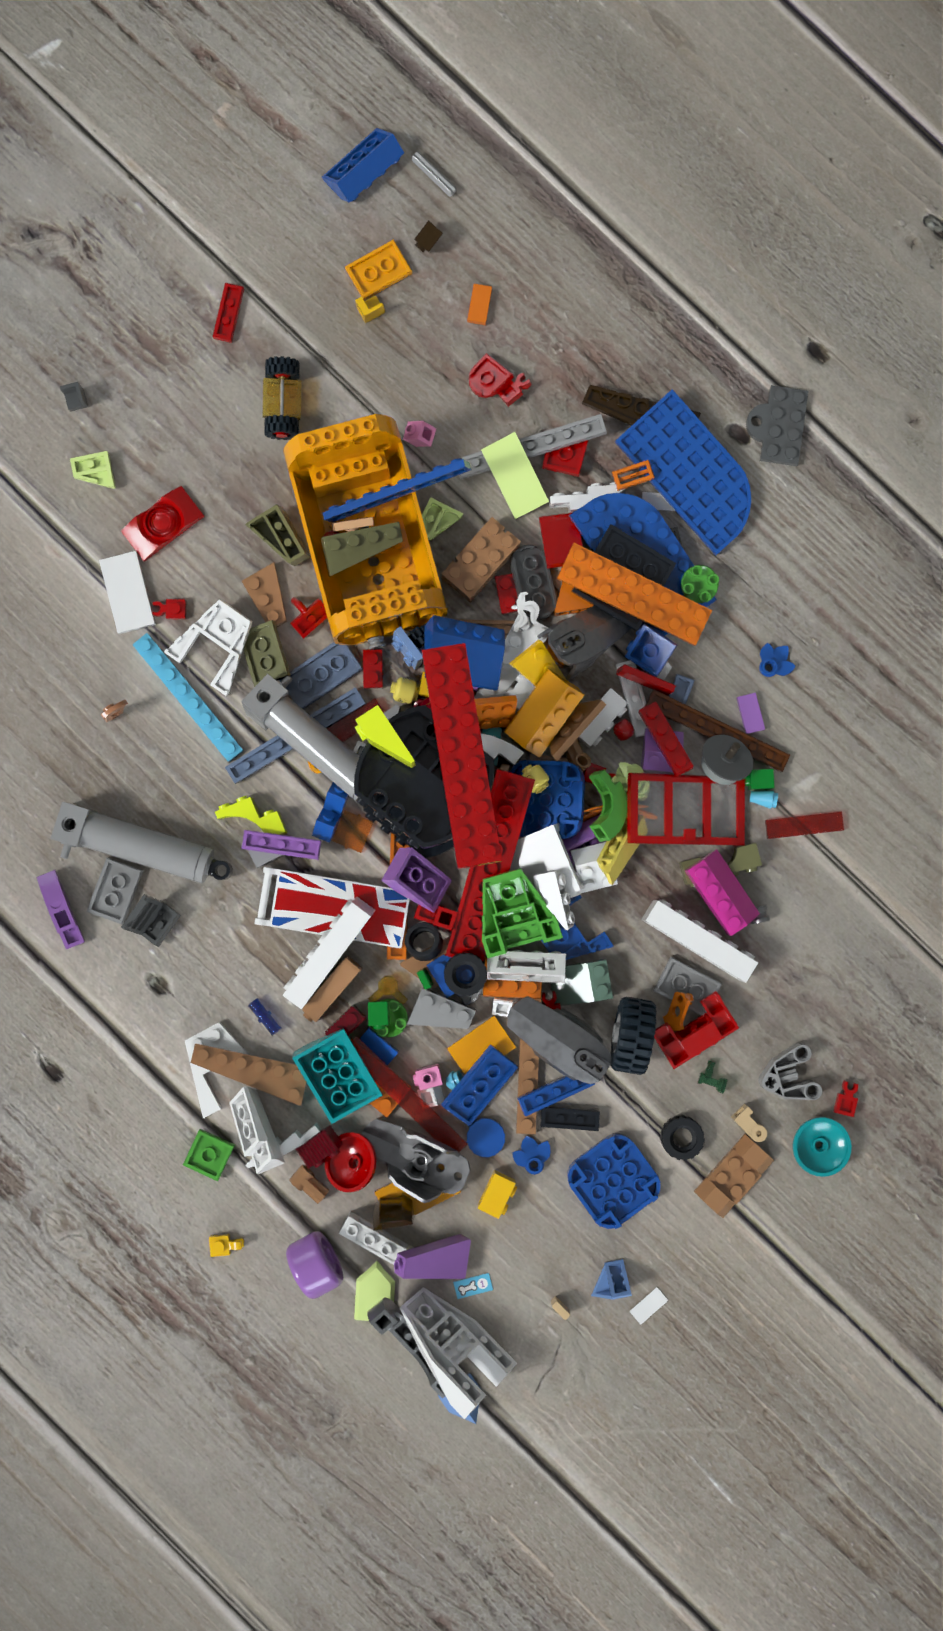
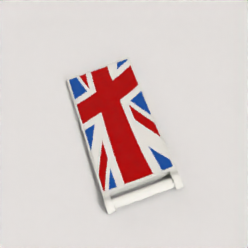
[254,867,410,948]

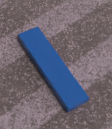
[517,1076,595,1116]

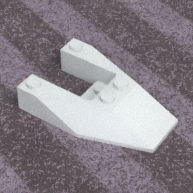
[400,1287,517,1419]

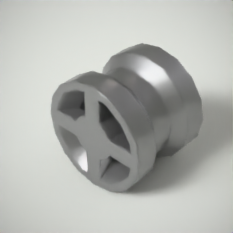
[751,905,770,924]

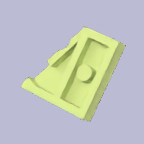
[70,451,116,489]
[422,498,463,541]

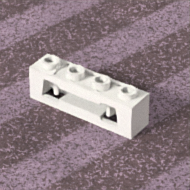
[487,950,566,983]
[339,1211,414,1265]

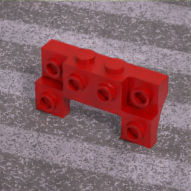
[654,991,739,1069]

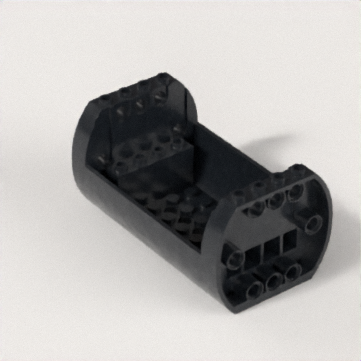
[354,705,494,858]

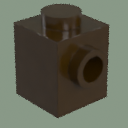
[414,220,443,253]

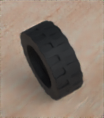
[444,952,487,996]
[660,1115,705,1161]

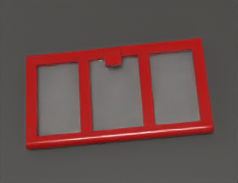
[627,773,745,846]

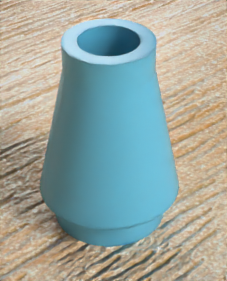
[750,790,779,809]

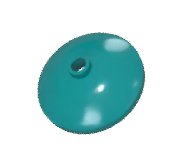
[792,1117,852,1177]

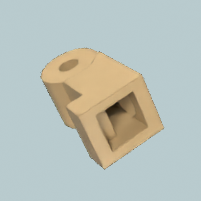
[731,1104,767,1142]

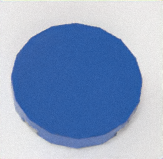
[467,1118,505,1157]

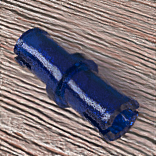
[248,998,281,1036]

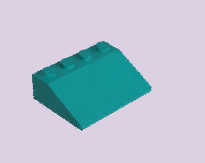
[292,1028,383,1124]

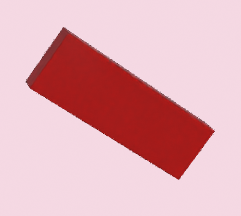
[212,283,244,343]
[616,664,676,695]

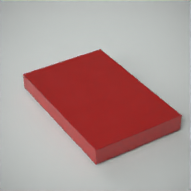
[539,513,583,568]

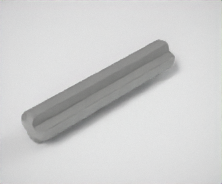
[412,151,456,197]

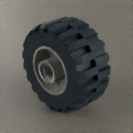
[610,997,657,1075]

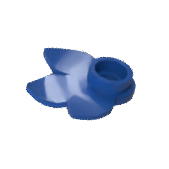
[759,643,795,677]
[512,1136,550,1175]

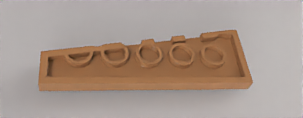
[190,1044,306,1106]

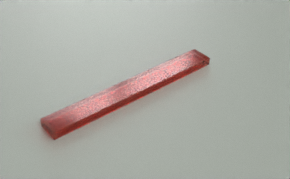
[352,1035,467,1152]

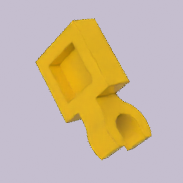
[209,1234,244,1257]

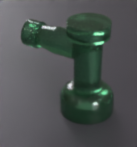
[697,1060,728,1094]

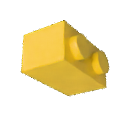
[478,1170,517,1219]

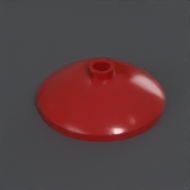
[325,1132,376,1192]

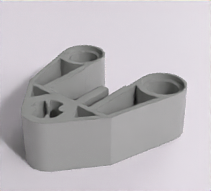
[758,1043,822,1100]

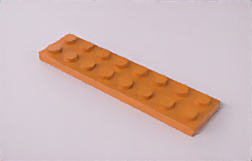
[557,543,712,646]

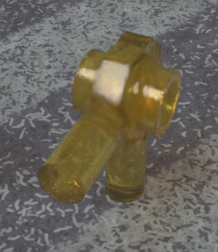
[368,975,408,1004]

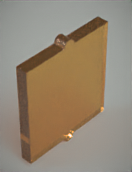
[332,810,373,853]

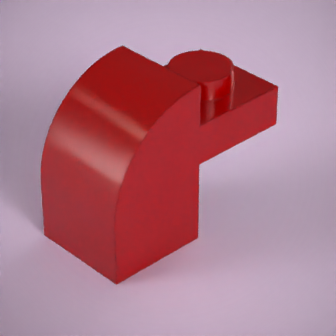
[414,904,458,931]

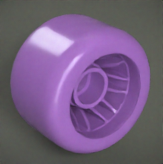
[286,1231,344,1299]

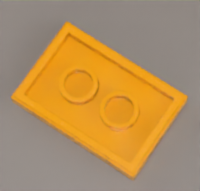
[345,239,412,301]
[447,1015,516,1074]

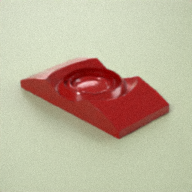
[121,486,205,562]

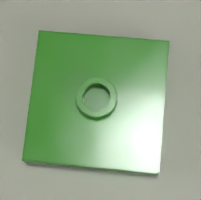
[183,1128,235,1181]

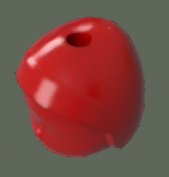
[613,719,635,741]

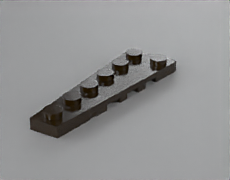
[582,385,701,426]

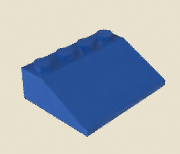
[425,615,505,691]

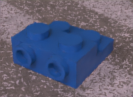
[625,623,678,677]

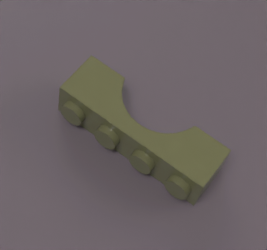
[679,843,762,887]

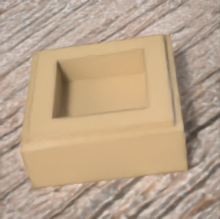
[551,1296,570,1320]

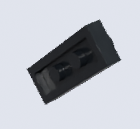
[540,1107,600,1131]

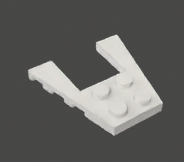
[164,599,253,696]
[185,1022,257,1118]

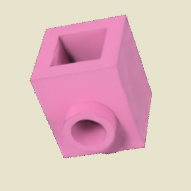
[403,421,436,447]
[413,1064,443,1091]

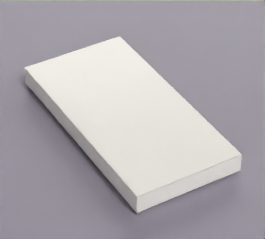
[99,551,156,634]

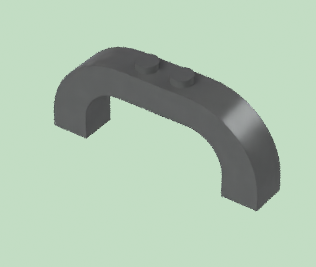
[367,1297,445,1398]

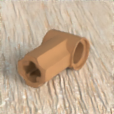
[565,739,591,772]
[289,1164,329,1204]

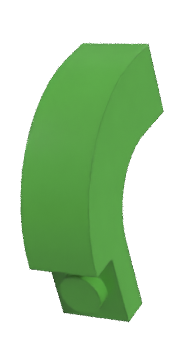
[589,770,627,842]

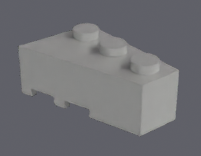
[407,987,476,1029]

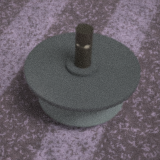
[701,735,753,785]

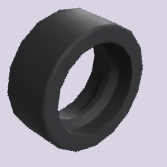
[405,922,443,961]

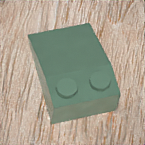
[550,959,613,1006]

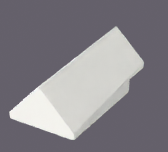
[229,1086,285,1174]

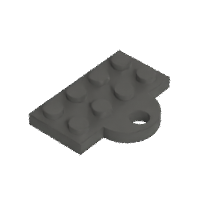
[746,385,809,467]

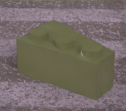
[245,504,311,566]

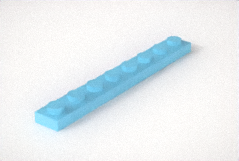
[132,633,244,762]

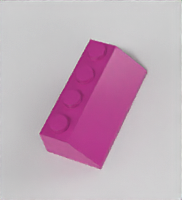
[684,849,760,936]

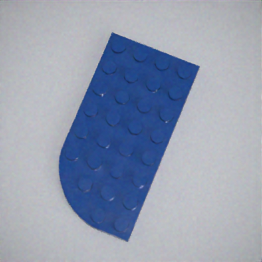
[615,389,751,556]
[569,493,717,636]

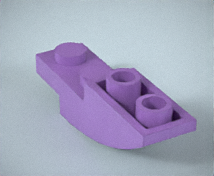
[36,870,85,949]

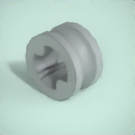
[367,636,386,650]

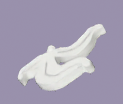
[511,592,540,633]

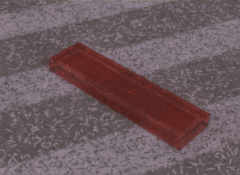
[765,811,844,839]

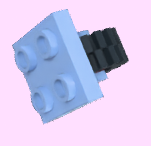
[392,623,427,670]

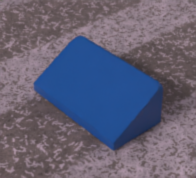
[357,1027,399,1066]

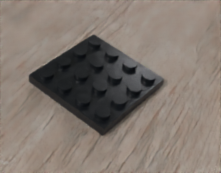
[571,524,676,631]

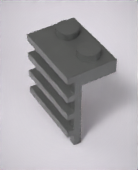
[121,894,181,947]

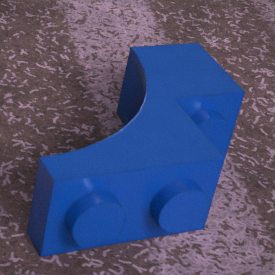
[312,782,349,843]

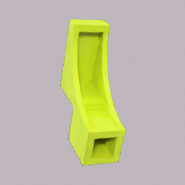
[215,795,288,835]

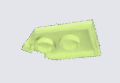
[354,1261,395,1321]

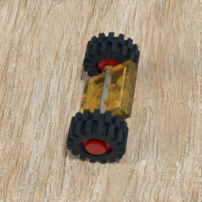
[262,356,302,440]

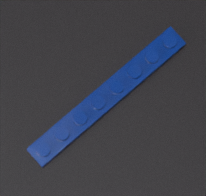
[323,458,472,523]

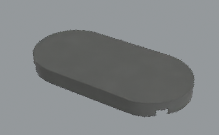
[510,545,557,620]

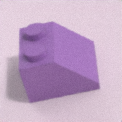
[641,728,684,772]

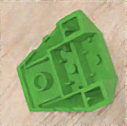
[482,868,563,958]

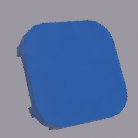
[508,760,585,839]
[567,1133,661,1229]

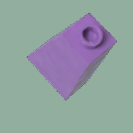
[394,1234,471,1279]

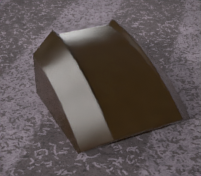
[373,1194,415,1231]

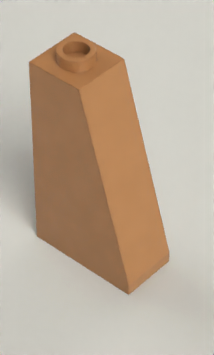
[302,956,363,1022]

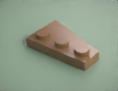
[242,562,287,627]

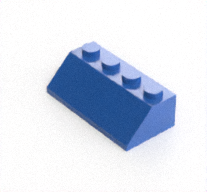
[322,128,404,203]

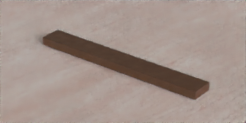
[644,689,790,772]

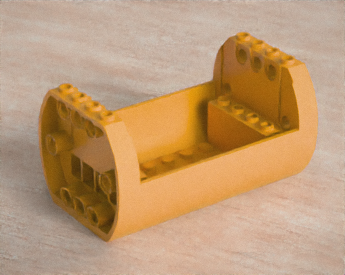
[283,414,448,645]

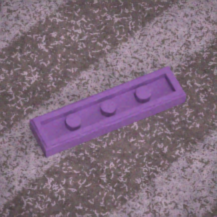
[241,830,322,860]

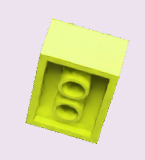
[355,705,416,768]

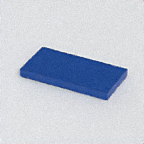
[441,1044,519,1127]

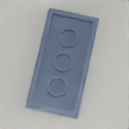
[279,642,363,710]

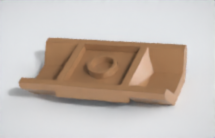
[694,1134,774,1218]

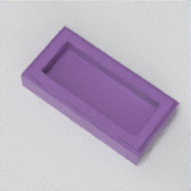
[736,693,765,734]

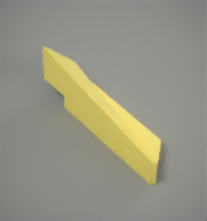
[597,815,647,885]

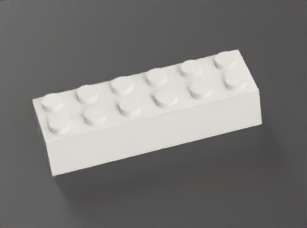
[283,897,375,1009]
[641,899,758,983]

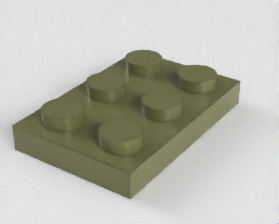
[243,620,291,687]

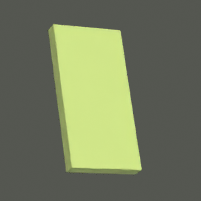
[481,432,549,519]

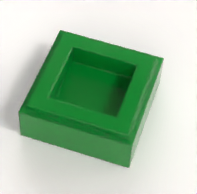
[417,967,434,990]

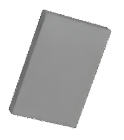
[86,857,144,924]
[653,957,722,1016]

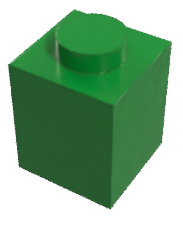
[744,769,775,790]
[368,1001,390,1030]

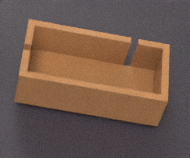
[441,517,521,603]

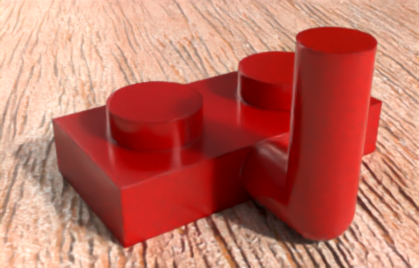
[290,597,327,639]

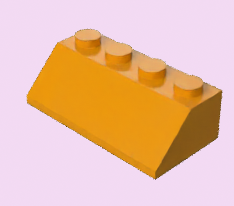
[504,669,584,758]

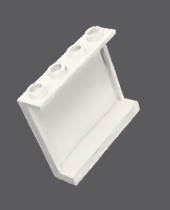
[510,823,586,898]

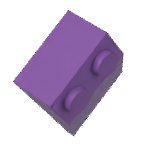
[381,847,452,912]

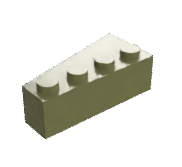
[321,522,403,577]

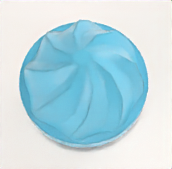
[446,1071,464,1090]

